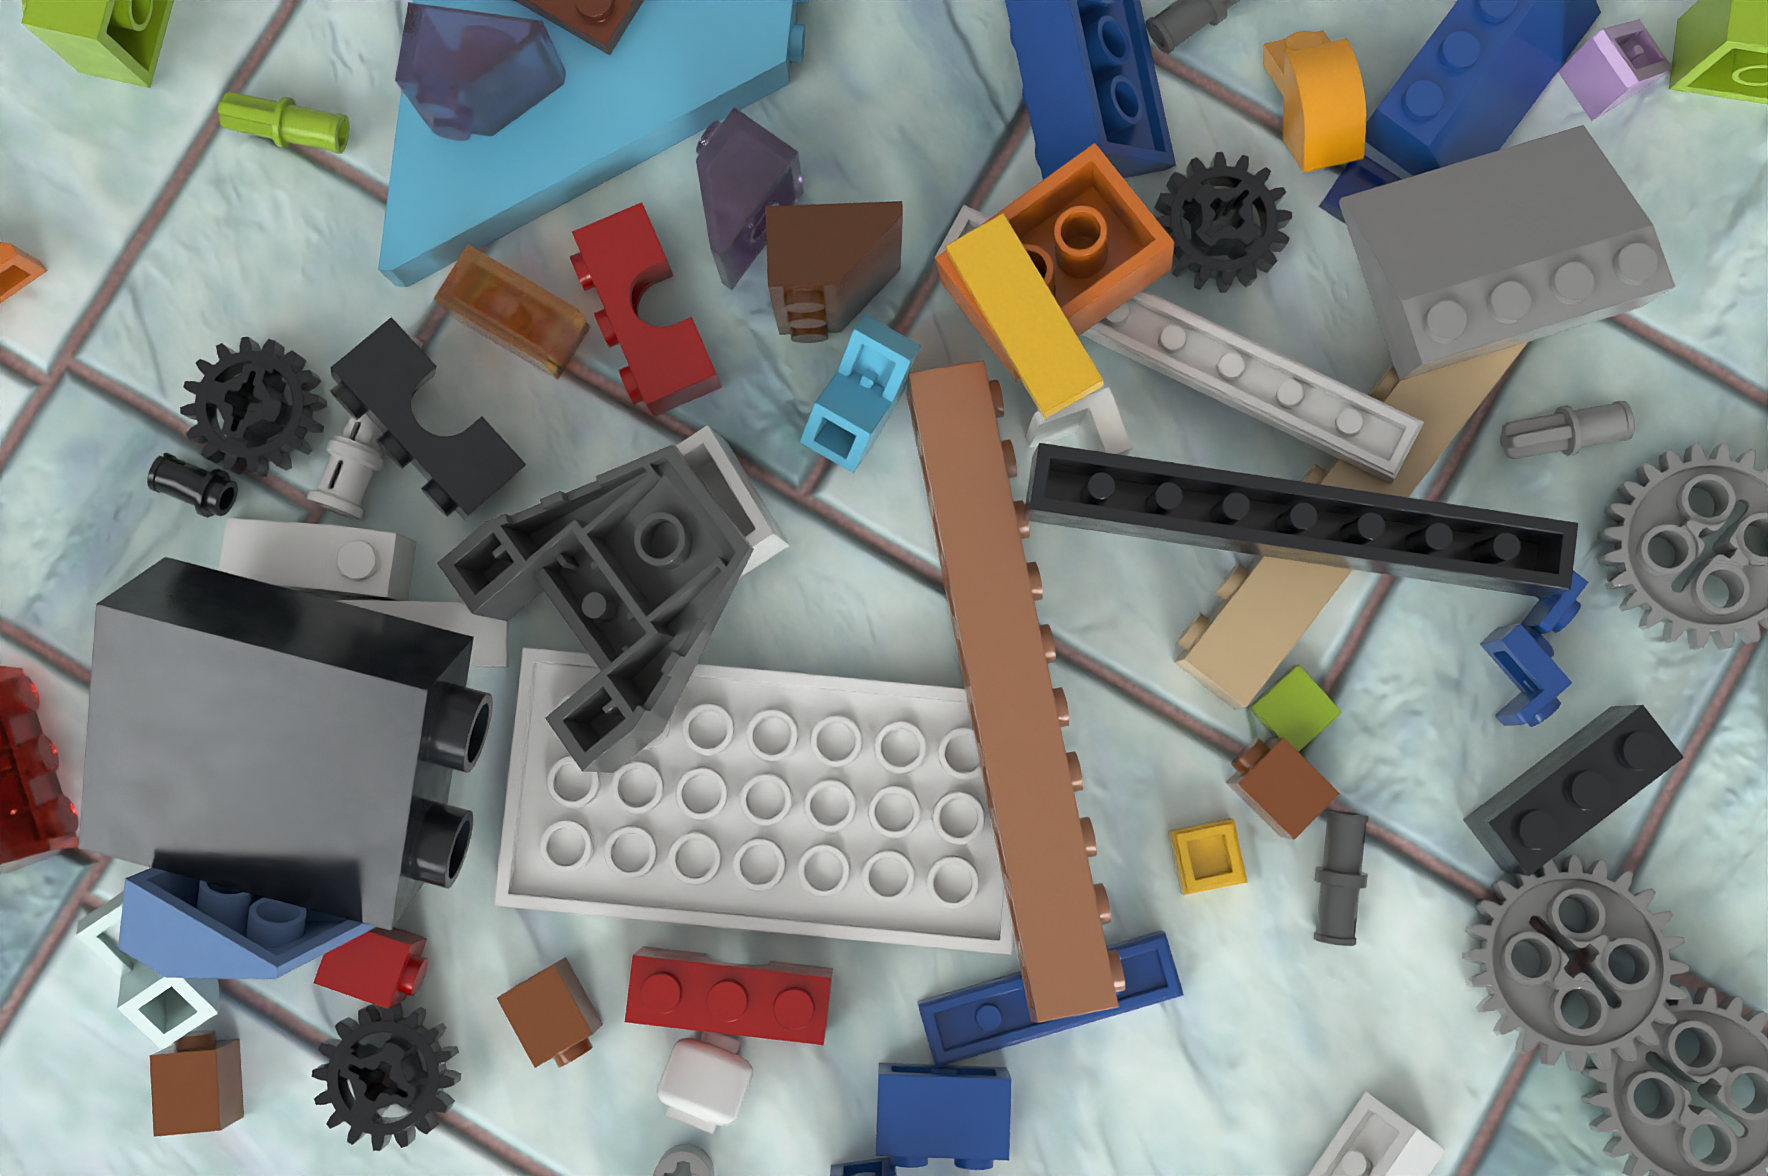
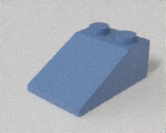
[118,868,375,979]

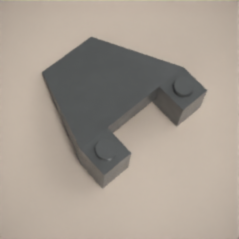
[437,445,754,773]

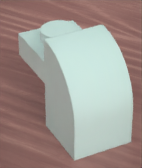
[76,891,219,1050]

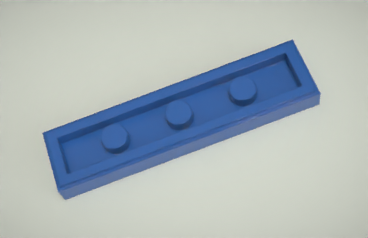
[917,930,1184,1068]

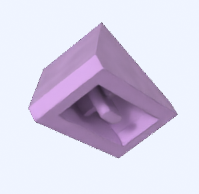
[1558,19,1674,121]

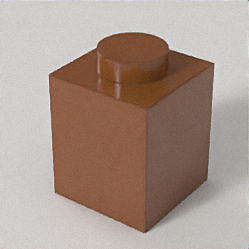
[1225,737,1340,840]
[496,957,603,1068]
[149,1030,244,1137]

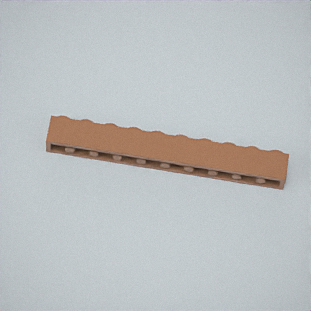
[906,360,1125,1023]

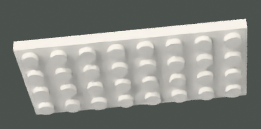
[494,647,1014,955]

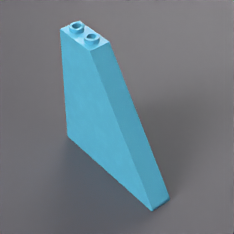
[378,0,809,287]

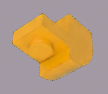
[1263,30,1366,173]

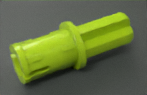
[218,92,350,154]

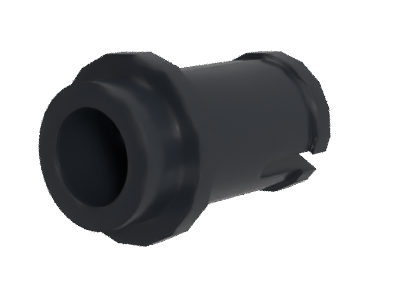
[147,452,238,518]

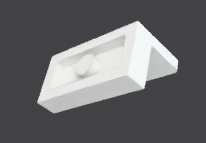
[1025,387,1133,456]
[1308,1092,1444,1176]

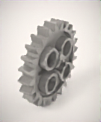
[1597,443,1768,650]
[1462,854,1689,1071]
[1581,985,1768,1176]

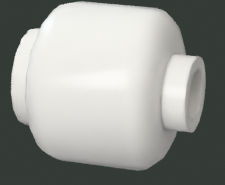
[657,1032,753,1134]

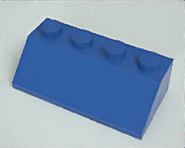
[1005,0,1176,180]
[1365,0,1601,176]

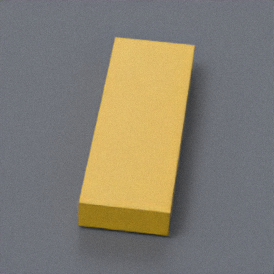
[945,213,1104,420]

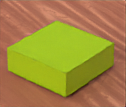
[1248,665,1342,752]

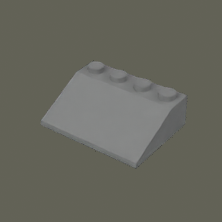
[1339,125,1675,381]

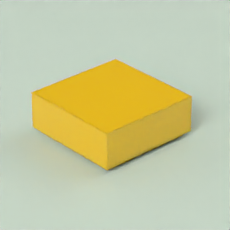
[1168,818,1247,895]

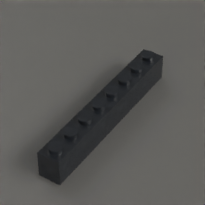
[1023,443,1578,597]

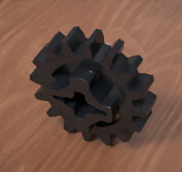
[1154,152,1292,293]
[180,337,327,477]
[311,1002,462,1151]

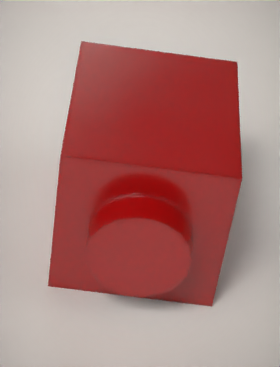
[313,927,428,1009]

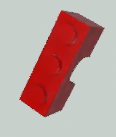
[569,202,722,417]
[624,946,833,1045]

